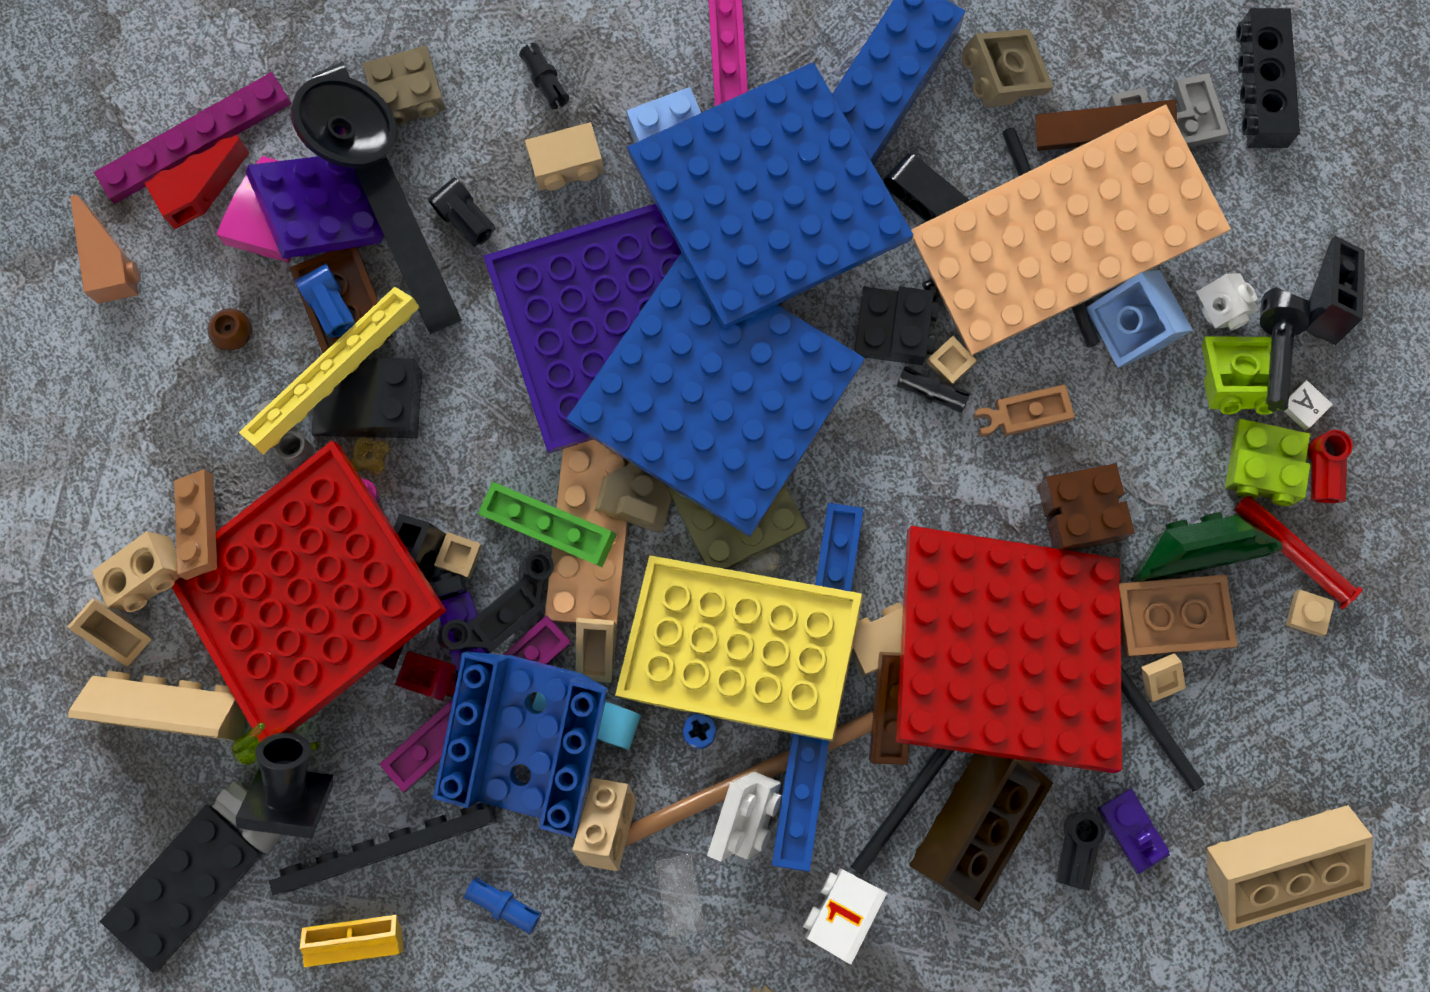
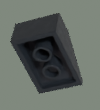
[311,358,423,438]

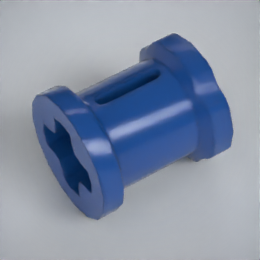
[683,713,716,749]

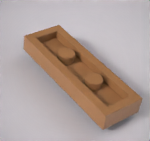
[174,469,217,580]

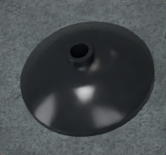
[291,75,397,168]

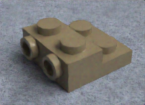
[962,29,1053,108]
[362,45,446,127]

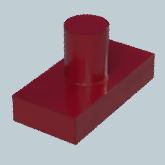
[394,651,458,701]

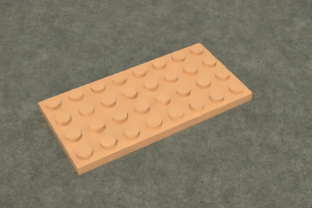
[911,104,1231,355]

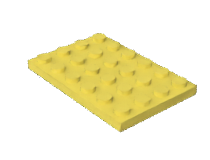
[615,555,863,742]

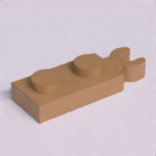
[973,384,1075,437]

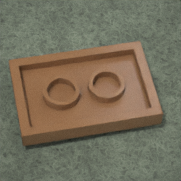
[1118,574,1238,658]

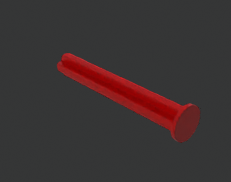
[1235,496,1363,610]

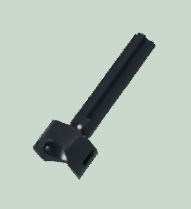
[1260,287,1311,412]

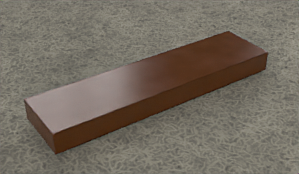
[1035,99,1177,151]

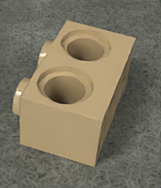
[92,531,180,612]
[572,778,637,871]

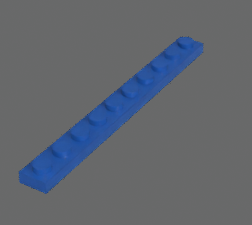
[772,503,863,872]

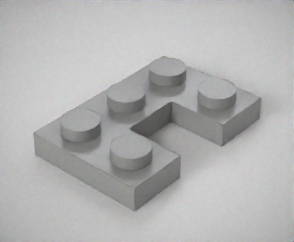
[1109,73,1229,148]

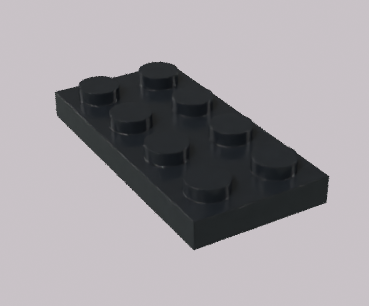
[99,805,263,973]

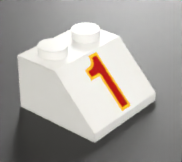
[803,868,887,964]

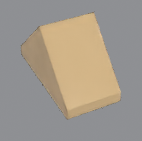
[67,598,152,667]
[576,618,618,683]

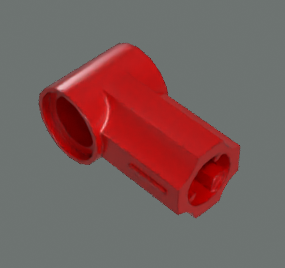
[1307,429,1353,504]

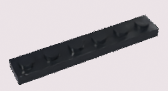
[269,803,497,896]

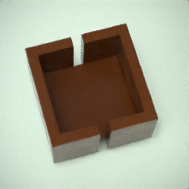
[1037,463,1135,551]

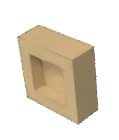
[926,336,978,386]
[434,532,483,579]
[1286,589,1335,637]
[1141,653,1186,702]

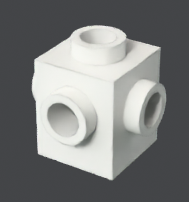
[1196,273,1259,330]

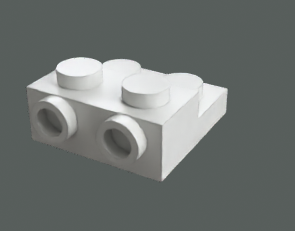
[707,772,782,862]

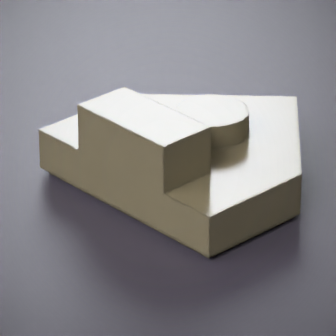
[595,463,672,533]

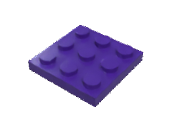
[246,156,384,259]

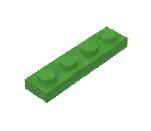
[478,481,617,567]

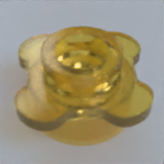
[350,437,390,475]

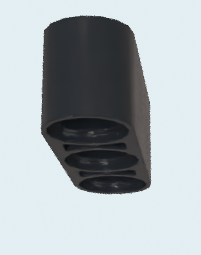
[884,154,970,222]

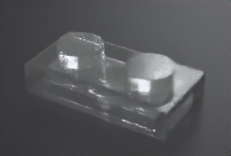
[655,853,706,937]

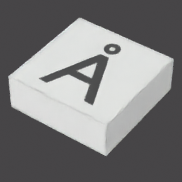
[1284,380,1333,431]

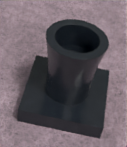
[235,733,333,839]

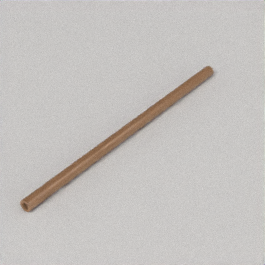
[625,710,873,847]

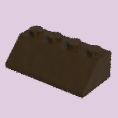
[909,753,1053,912]

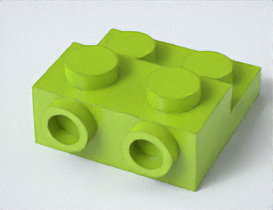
[1201,336,1273,415]
[1225,419,1310,506]

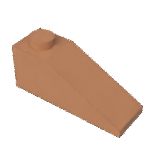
[70,195,141,304]

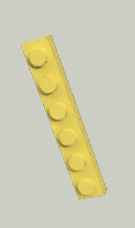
[239,287,420,455]

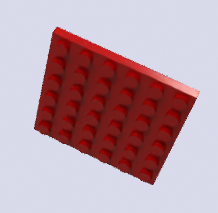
[171,440,447,742]
[896,526,1122,774]

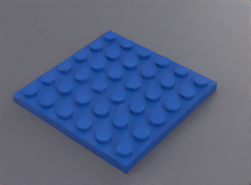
[627,62,914,329]
[567,252,865,537]

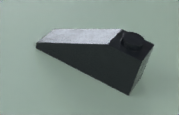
[1305,236,1365,345]

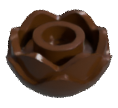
[207,308,252,350]

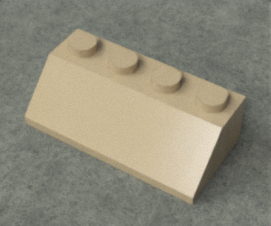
[68,671,245,742]
[1207,805,1373,931]

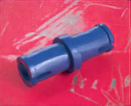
[464,877,542,935]

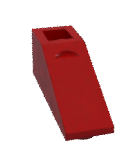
[145,134,249,230]

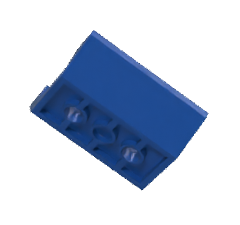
[433,652,608,838]

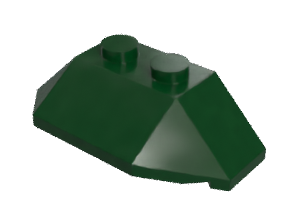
[1131,512,1283,583]

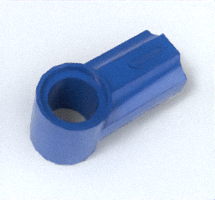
[295,264,355,338]

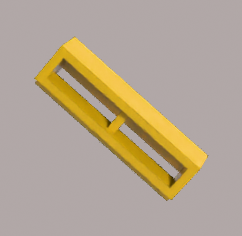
[300,915,404,967]

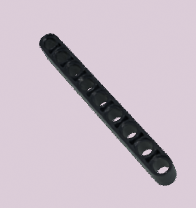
[312,61,462,335]

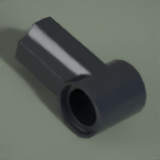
[427,177,495,247]
[1055,812,1105,890]

